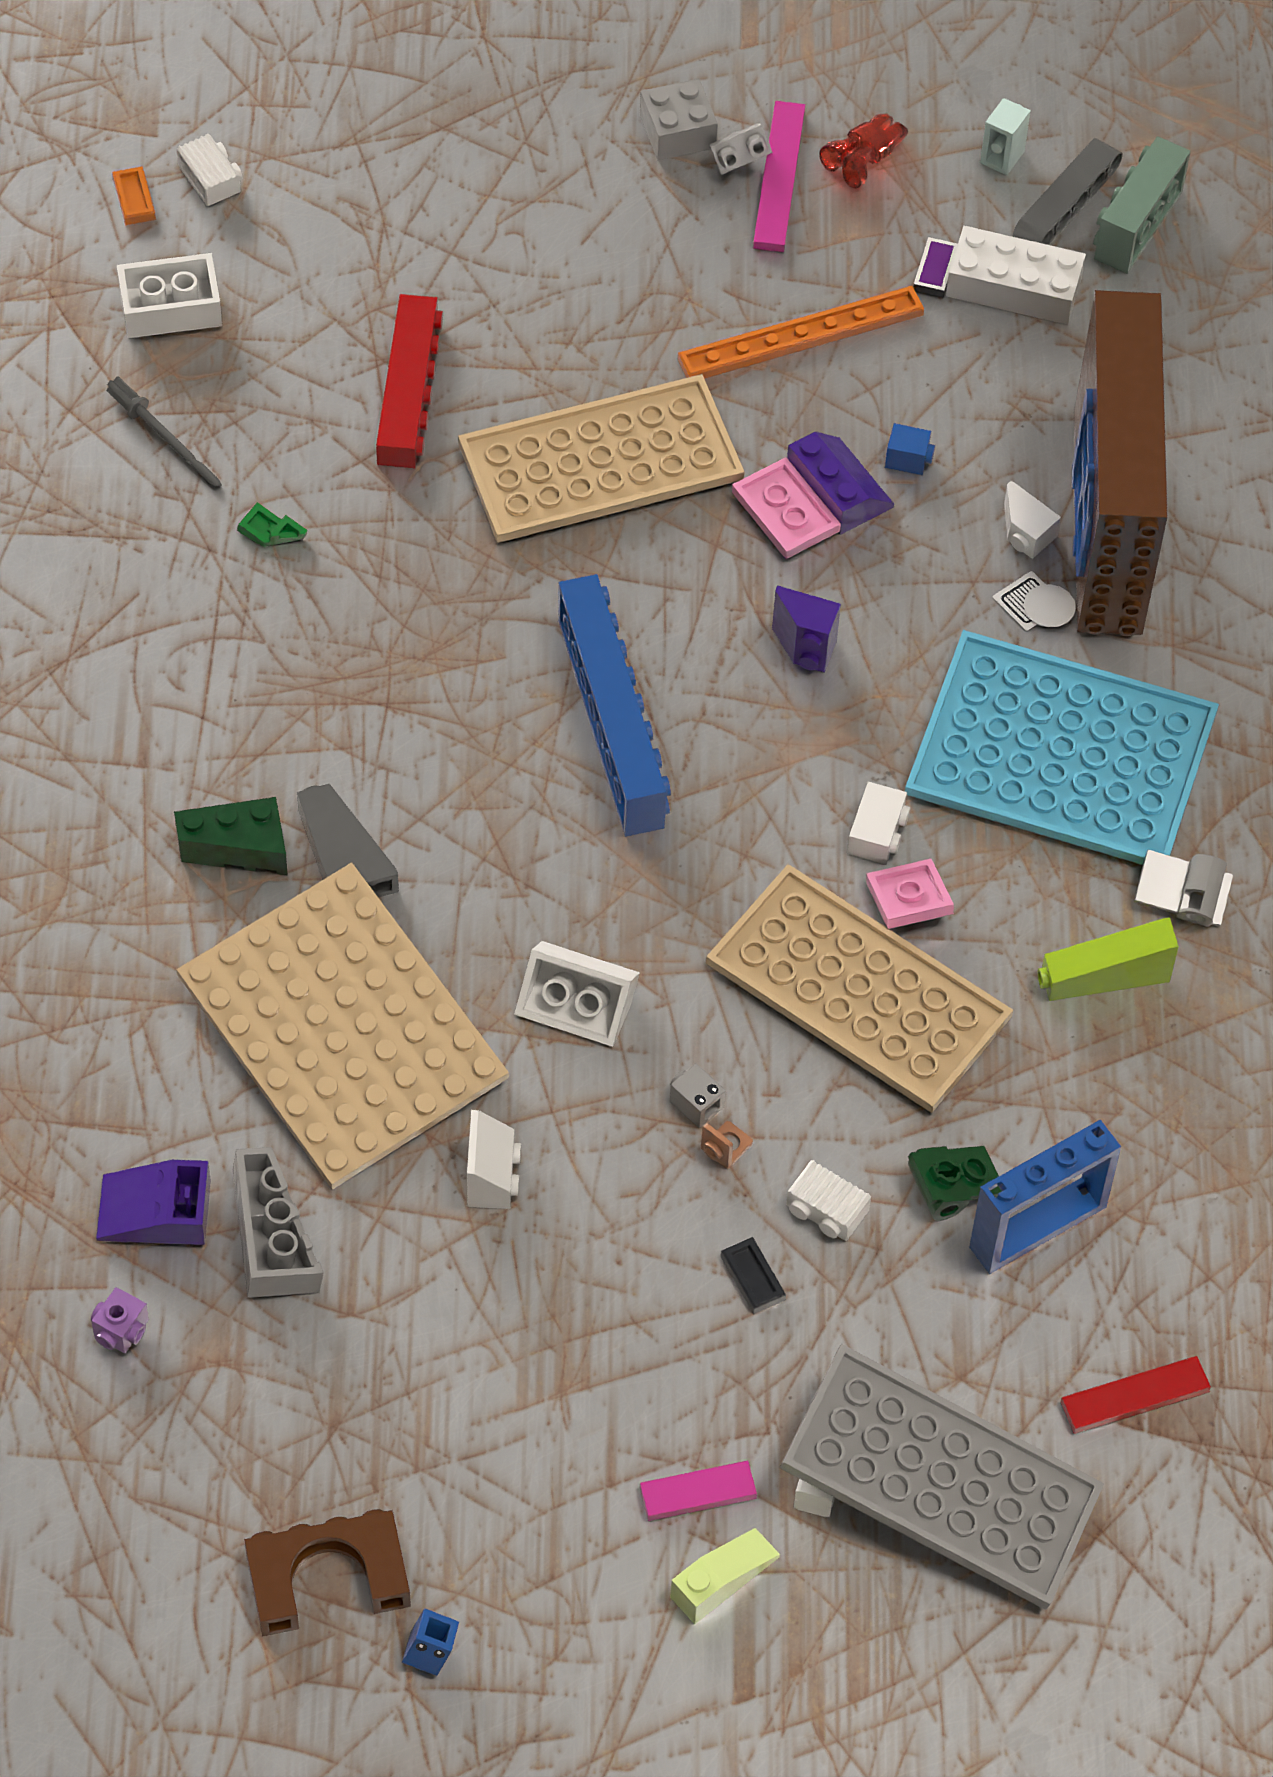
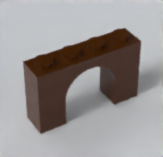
[244,1509,411,1637]

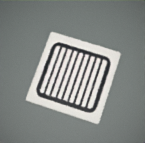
[993,571,1046,631]

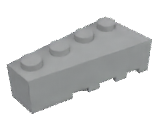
[232,1147,324,1298]

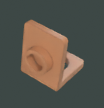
[701,1121,753,1169]

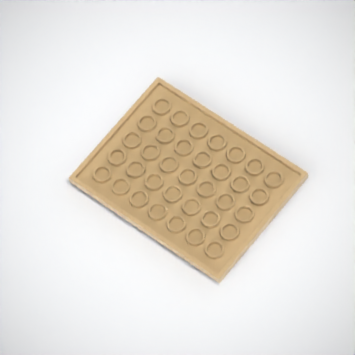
[176,862,509,1190]

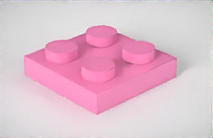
[866,859,954,929]

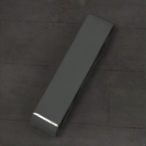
[1013,138,1123,245]

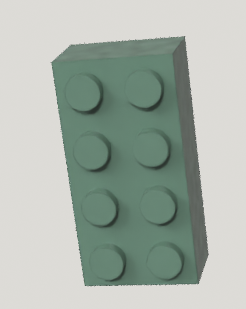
[1093,136,1191,274]

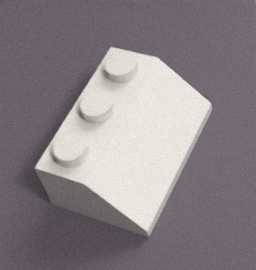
[514,941,640,1047]

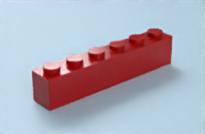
[376,294,443,468]

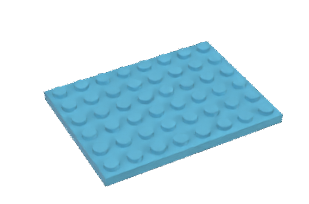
[905,630,1219,865]

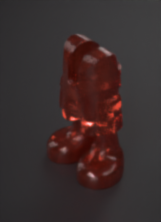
[819,113,908,189]

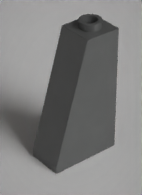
[297,783,399,898]

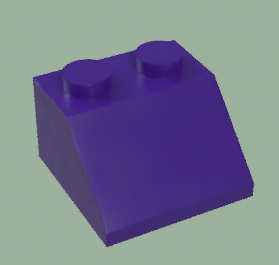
[772,585,841,673]

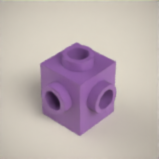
[91,1287,149,1353]

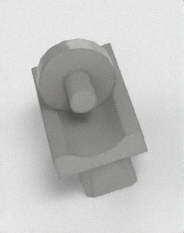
[709,123,773,175]

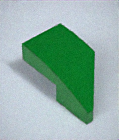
[237,502,308,547]

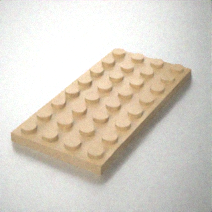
[458,374,745,543]
[706,864,1013,1113]

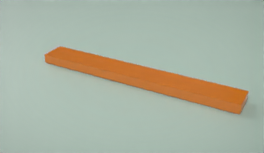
[677,286,924,379]

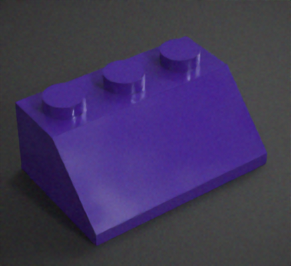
[787,432,894,535]

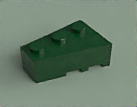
[174,797,288,876]

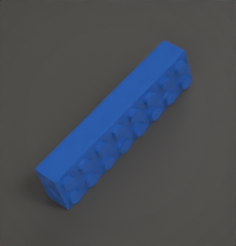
[558,574,671,837]

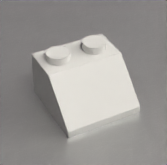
[467,1110,521,1209]

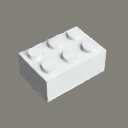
[117,253,222,338]

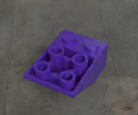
[96,1159,211,1245]

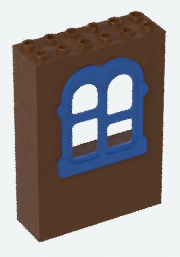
[1071,290,1168,636]

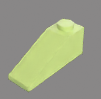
[670,1528,780,1624]

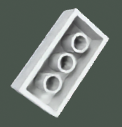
[946,226,1086,325]

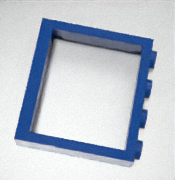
[969,1119,1121,1274]

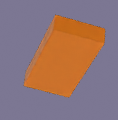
[112,166,156,226]

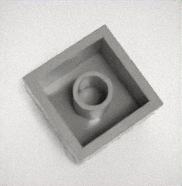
[640,78,718,161]

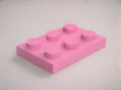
[732,457,841,559]

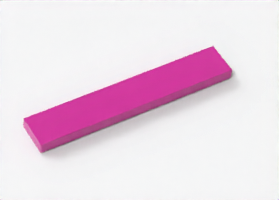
[753,101,805,252]

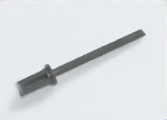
[106,376,222,487]

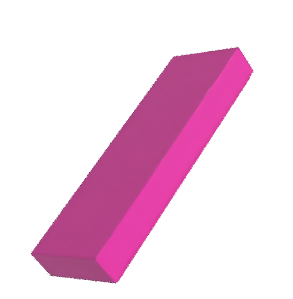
[640,1460,757,1521]

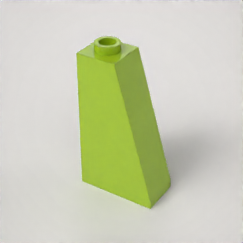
[1037,917,1179,1001]

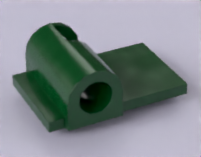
[908,1146,1002,1221]

